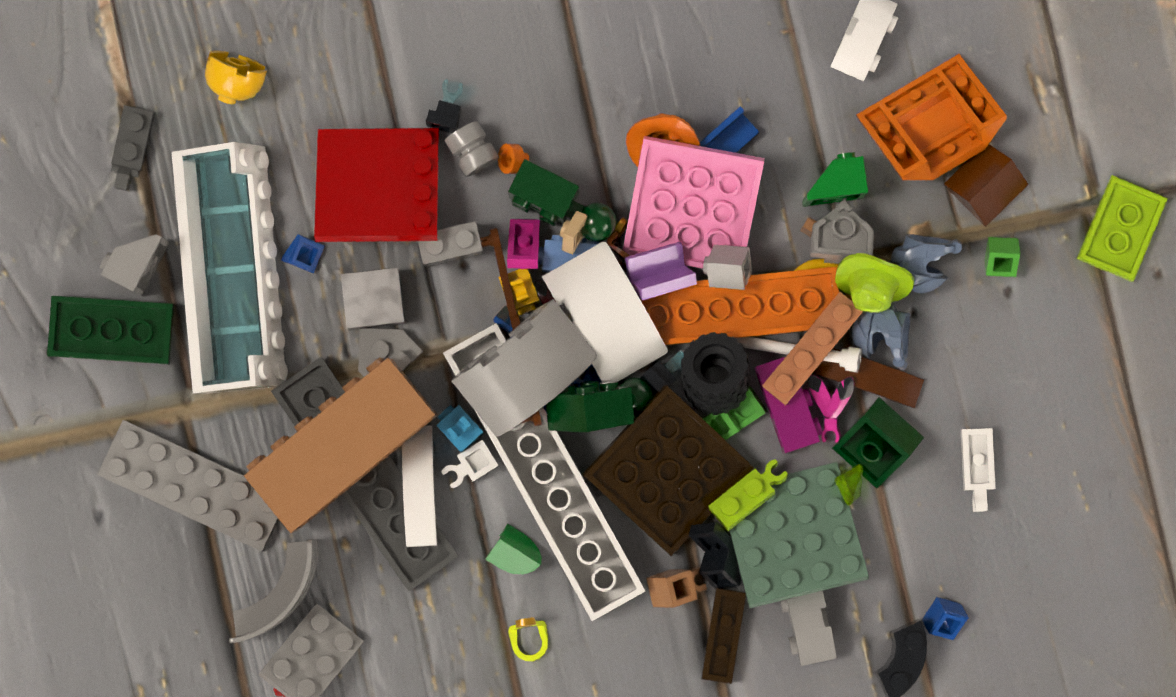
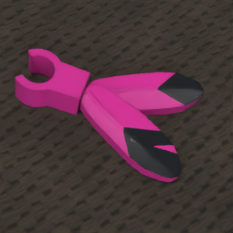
[809,375,855,443]

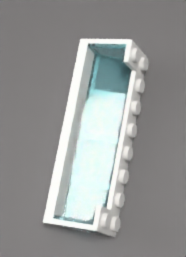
[172,142,288,394]

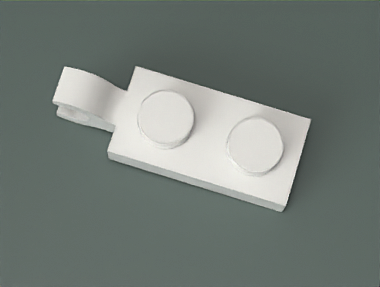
[960,428,996,512]

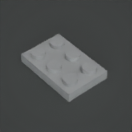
[259,603,364,697]

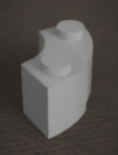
[780,591,837,666]

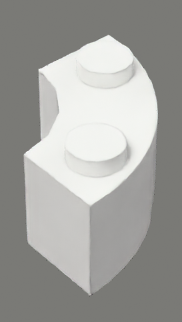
[831,0,898,81]

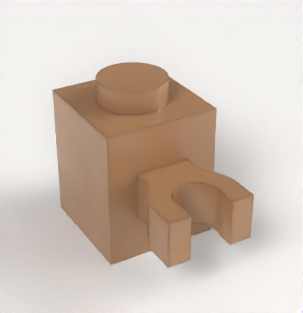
[646,567,707,608]

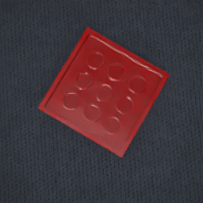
[314,128,439,242]

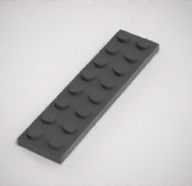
[271,357,459,592]

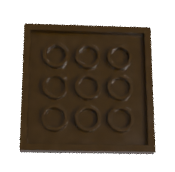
[582,385,754,557]

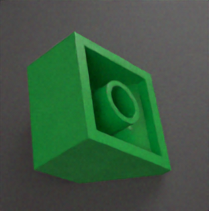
[802,152,868,207]

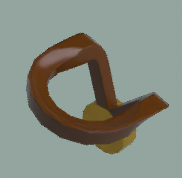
[607,217,630,272]

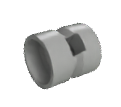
[444,121,499,177]

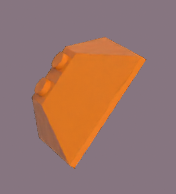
[856,54,1007,180]

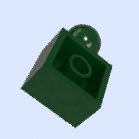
[508,159,616,242]
[546,378,655,432]

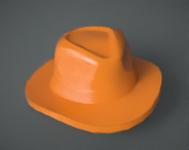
[626,113,701,167]

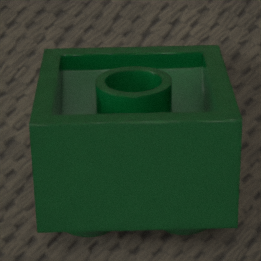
[832,397,924,489]

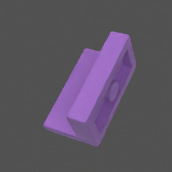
[625,242,697,301]

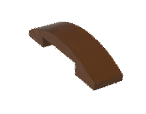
[812,348,924,409]

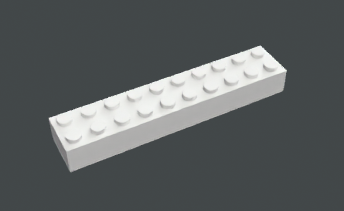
[443,323,645,621]

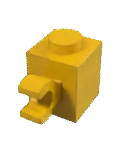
[498,269,540,316]

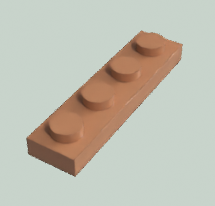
[762,292,863,406]

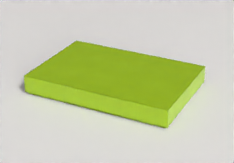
[1076,175,1168,282]

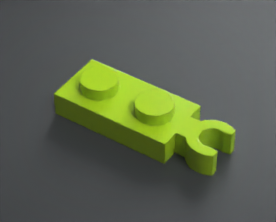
[708,459,788,531]

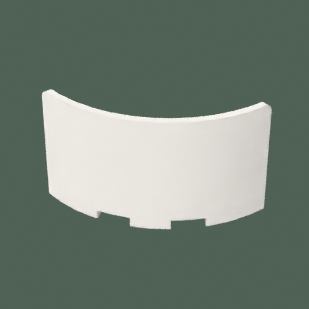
[542,242,668,382]

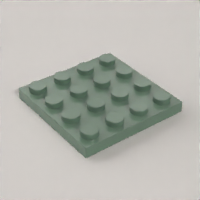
[729,462,869,609]

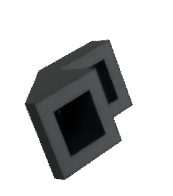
[688,522,741,589]

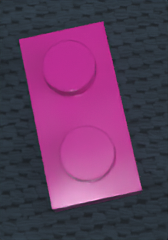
[507,219,540,269]

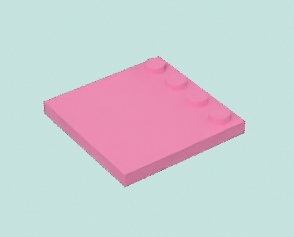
[623,136,764,269]

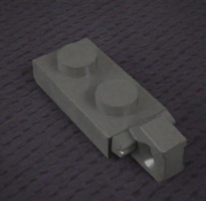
[111,105,155,192]

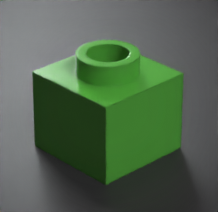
[984,237,1020,277]

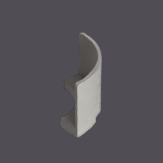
[452,299,597,436]
[229,539,319,643]

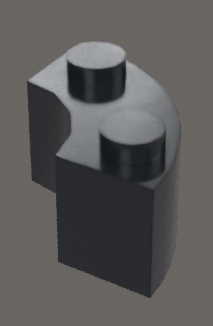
[875,619,927,697]

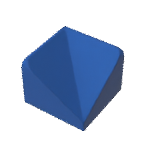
[922,597,969,640]

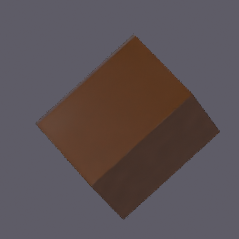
[943,144,1029,227]

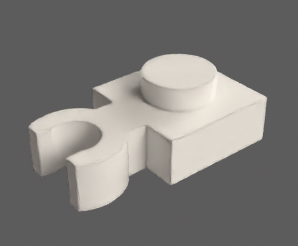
[441,440,499,488]

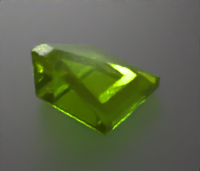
[835,463,863,505]

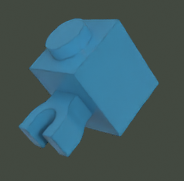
[436,405,484,453]

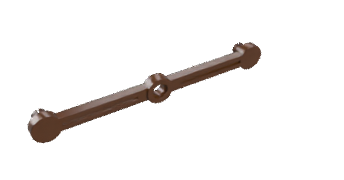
[480,228,542,426]

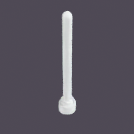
[736,337,862,373]

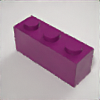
[754,357,823,454]

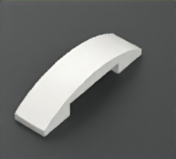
[402,426,437,547]

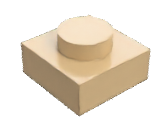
[560,211,587,255]

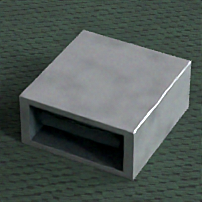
[341,268,406,330]

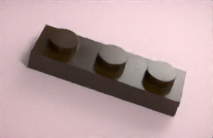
[701,588,746,684]

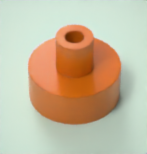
[498,144,529,174]

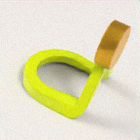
[508,617,548,662]

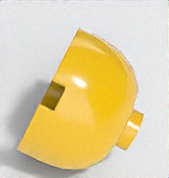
[205,50,267,104]

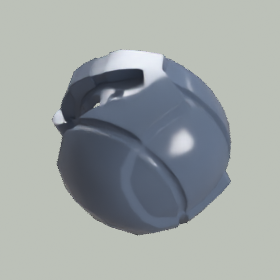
[891,234,962,294]
[851,302,910,370]

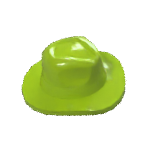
[835,253,914,313]

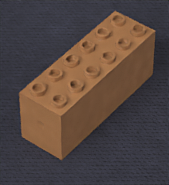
[244,357,438,533]

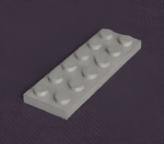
[97,420,278,552]

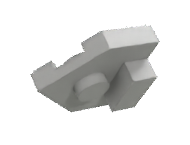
[810,199,874,264]
[358,328,423,377]

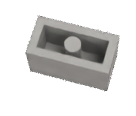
[418,221,484,268]

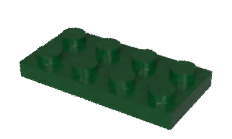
[47,296,174,365]

